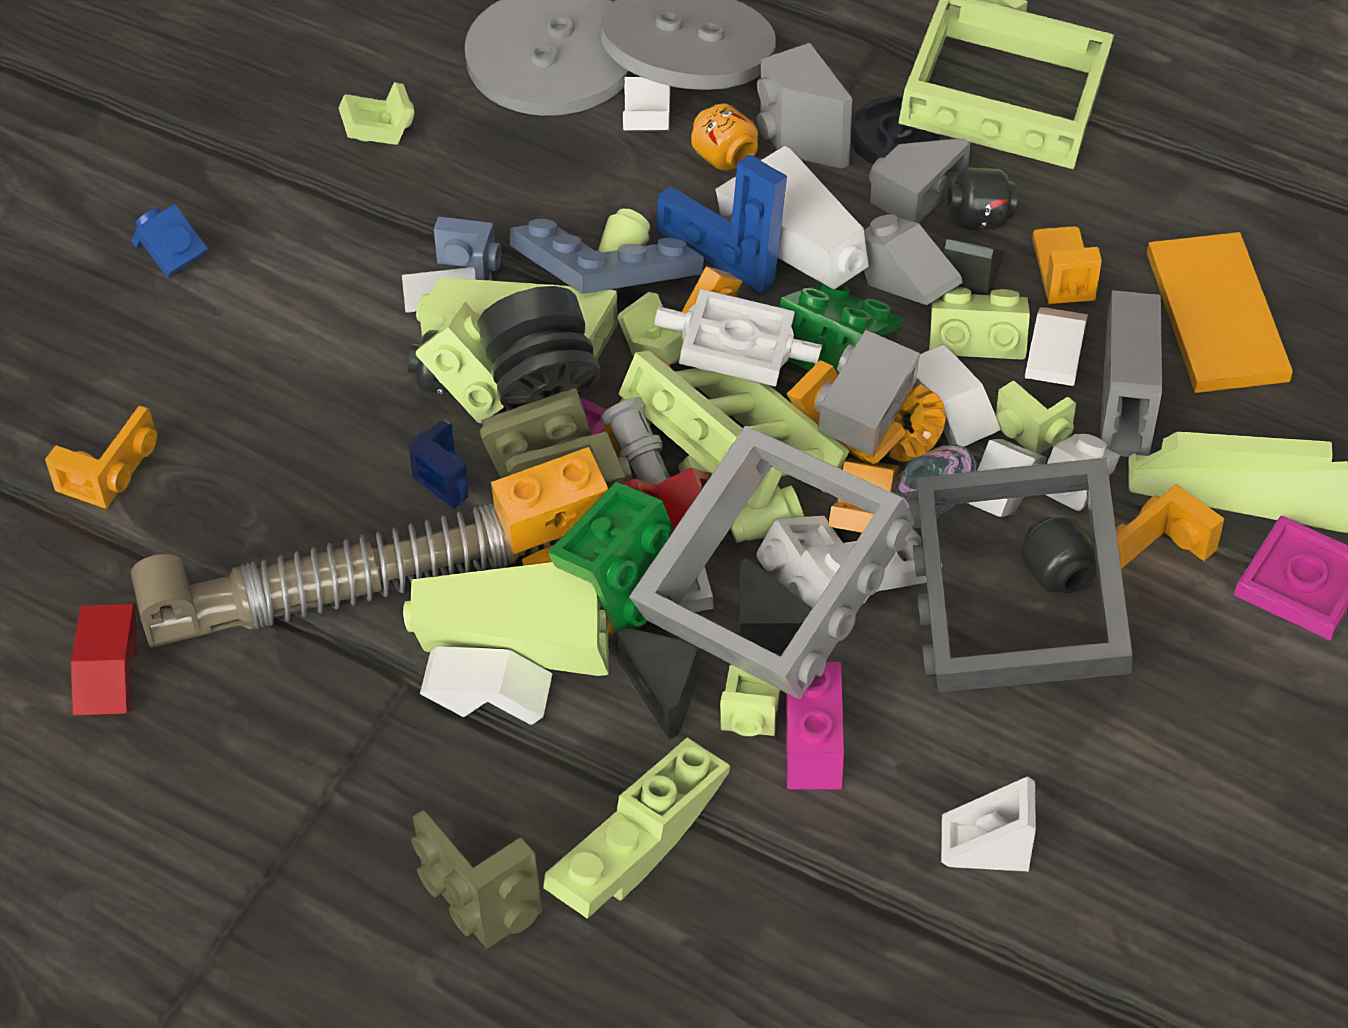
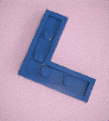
[656,154,787,295]

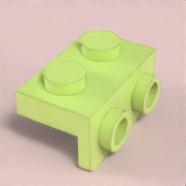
[929,287,1030,360]
[416,302,504,423]

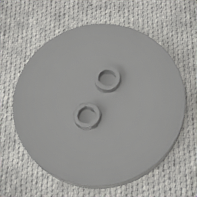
[465,0,634,116]
[600,0,776,90]

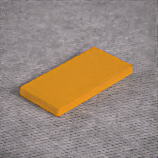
[1147,232,1293,393]

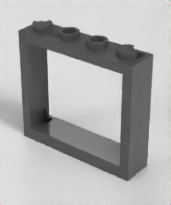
[908,458,1133,693]

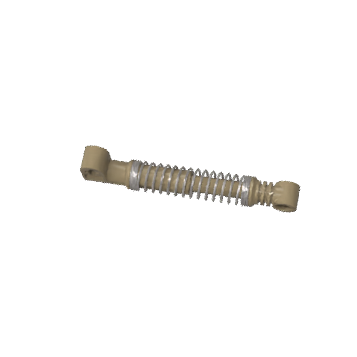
[131,504,562,648]

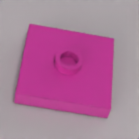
[1234,515,1348,640]

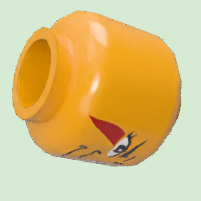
[691,103,758,171]

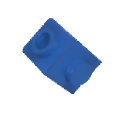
[131,204,208,278]

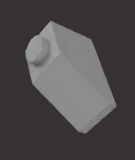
[869,138,971,223]
[864,214,962,305]

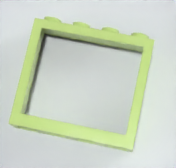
[899,0,1114,169]

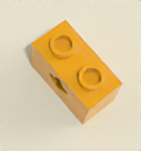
[491,447,608,555]

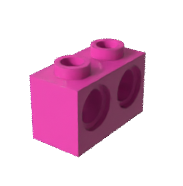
[786,662,844,789]

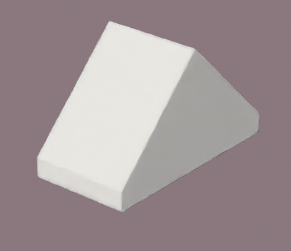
[941,776,1036,871]

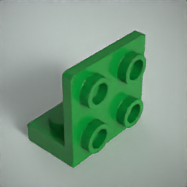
[779,283,903,375]
[548,481,674,636]

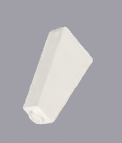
[716,146,869,289]

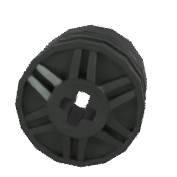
[477,286,600,410]

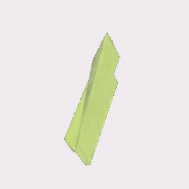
[1128,432,1348,534]

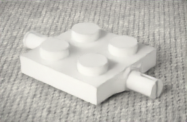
[654,289,822,386]

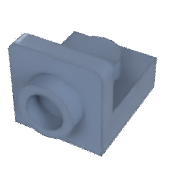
[434,217,501,281]

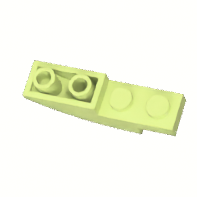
[543,738,730,919]

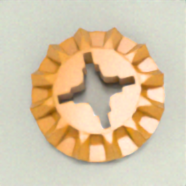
[886,384,946,462]

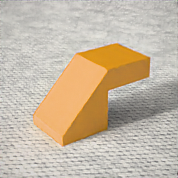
[828,457,899,532]

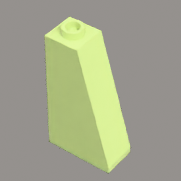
[416,277,618,360]
[403,562,609,676]

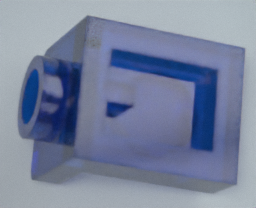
[409,419,469,509]

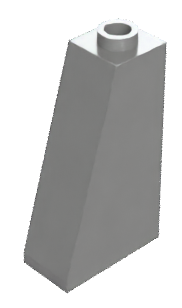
[1100,290,1162,457]

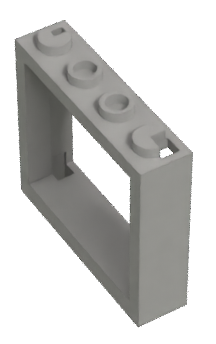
[629,426,915,700]

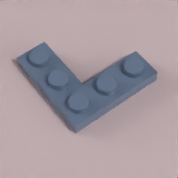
[509,219,704,294]

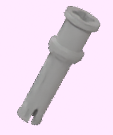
[601,397,671,484]

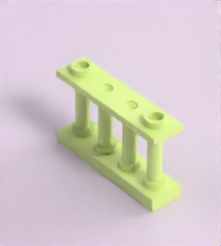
[619,350,849,510]

